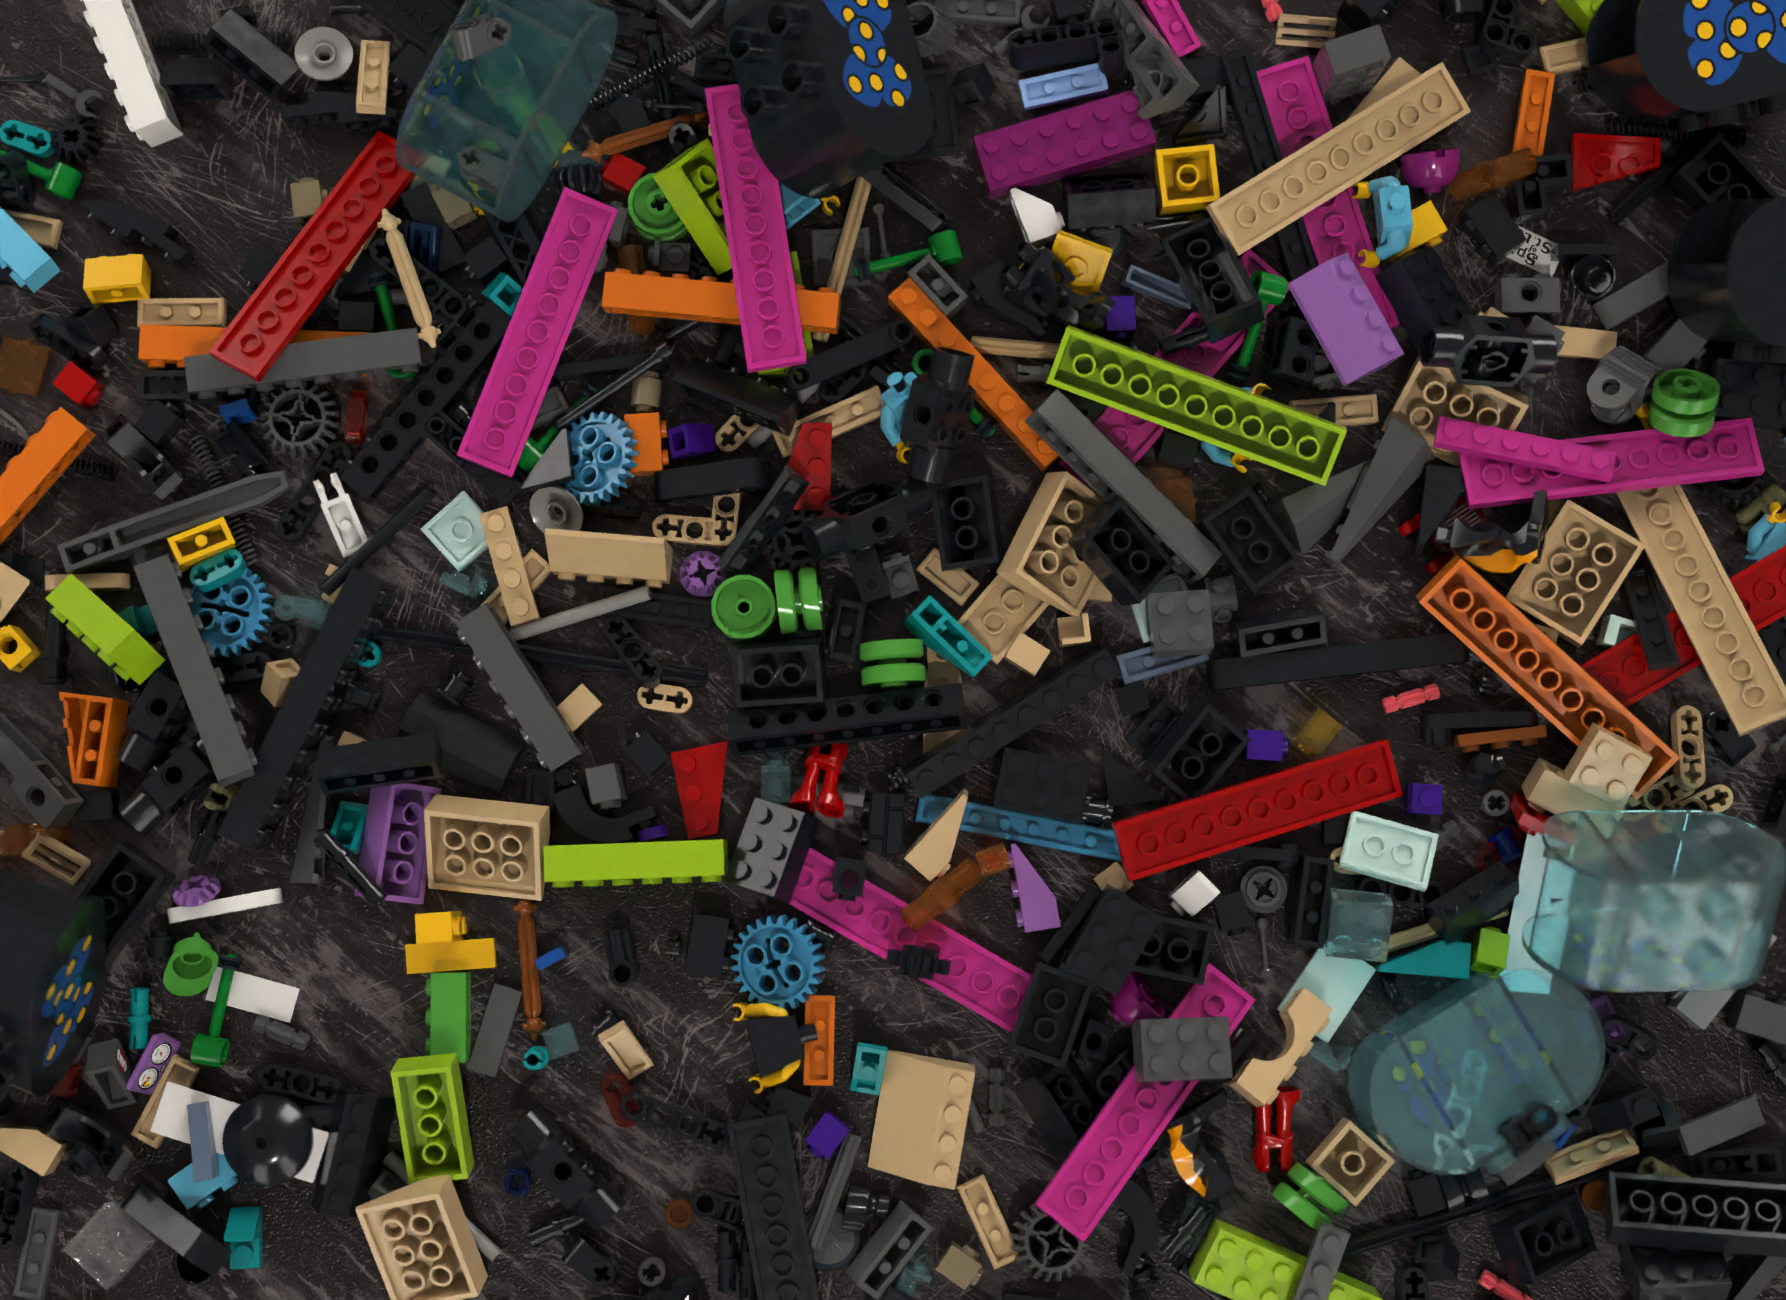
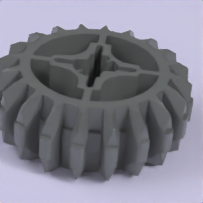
[260,381,340,459]
[1010,1203,1091,1282]

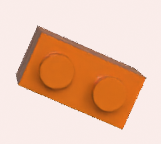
[624,412,670,477]

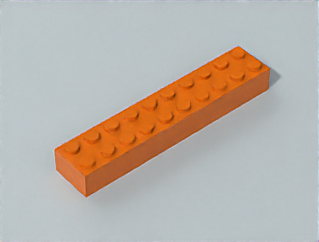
[1415,553,1680,800]

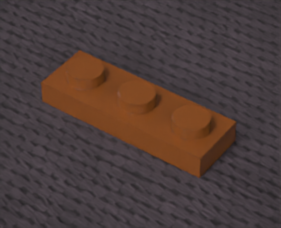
[1451,725,1547,753]

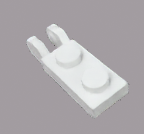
[313,473,368,558]

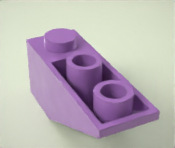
[1005,844,1060,932]

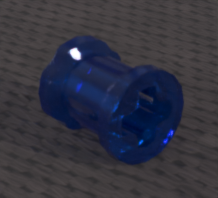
[1487,826,1524,864]

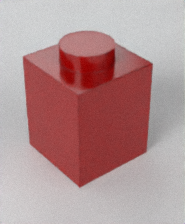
[601,153,648,196]
[52,361,106,410]

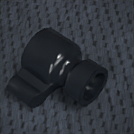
[841,1185,890,1233]

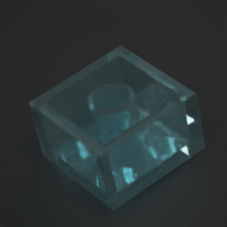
[1324,888,1394,962]

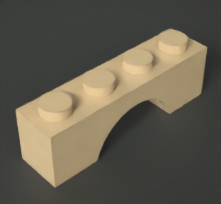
[1228,987,1333,1107]

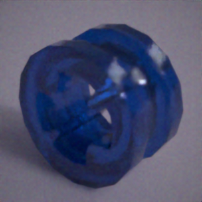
[504,1168,532,1196]

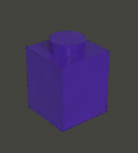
[1104,296,1136,341]
[667,423,717,459]
[1242,729,1288,762]
[1405,783,1443,815]
[805,1109,850,1159]

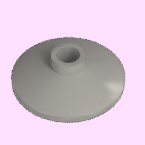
[294,27,353,81]
[530,486,584,534]

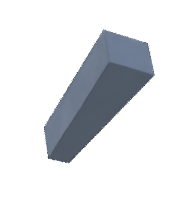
[1120,264,1191,310]
[187,1101,220,1182]

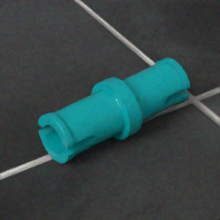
[127,987,152,1049]
[523,1046,551,1070]

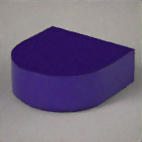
[636,825,669,842]

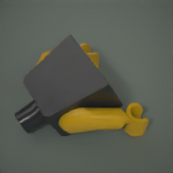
[732,1002,818,1094]

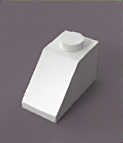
[1009,188,1065,248]
[1168,871,1220,917]

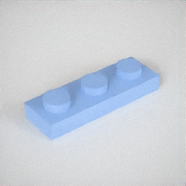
[1018,63,1109,111]

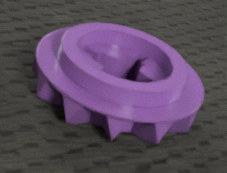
[680,551,726,597]
[172,873,221,907]

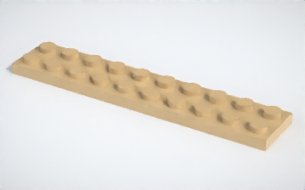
[1206,62,1471,256]
[1615,485,1786,737]

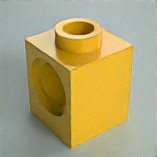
[0,625,41,672]

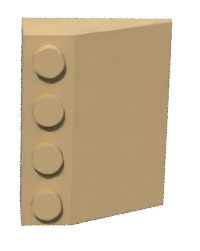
[1381,355,1529,468]
[996,471,1105,618]
[1505,499,1646,648]
[545,528,673,588]
[424,794,550,901]
[867,1049,975,1190]
[355,1174,488,1300]

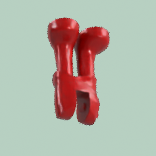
[789,743,848,818]
[1245,1086,1301,1173]

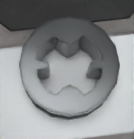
[1480,790,1510,817]
[638,1257,666,1286]

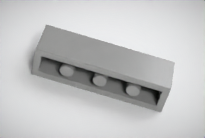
[1667,914,1777,1030]

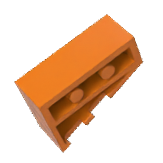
[59,692,129,788]

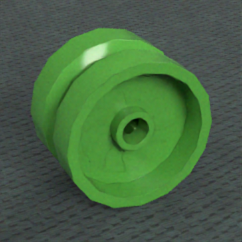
[627,172,688,243]
[1647,369,1720,438]
[774,566,824,635]
[711,575,777,642]
[859,639,926,688]
[1271,1161,1350,1231]

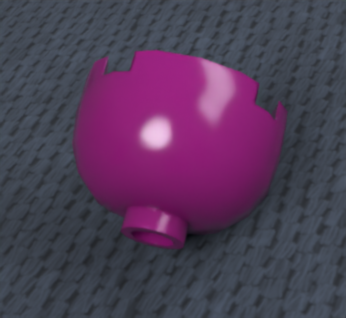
[1400,148,1460,193]
[1109,971,1166,1027]

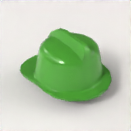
[163,932,219,996]

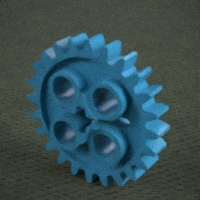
[557,411,639,506]
[184,565,274,658]
[730,914,825,1010]

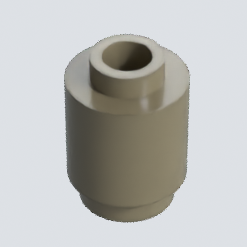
[630,371,662,414]

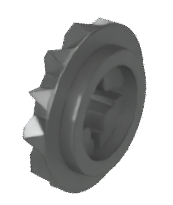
[1239,866,1287,913]

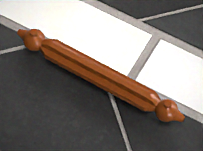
[581,110,709,163]
[512,899,546,1041]

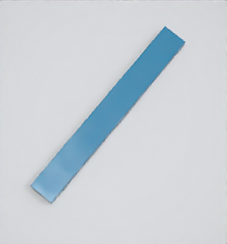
[915,794,1122,862]

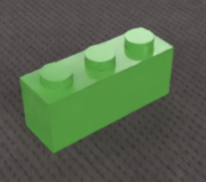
[425,971,471,1063]

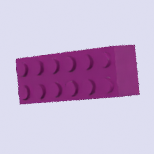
[972,90,1156,200]

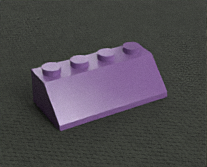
[1287,252,1404,386]
[354,783,441,904]

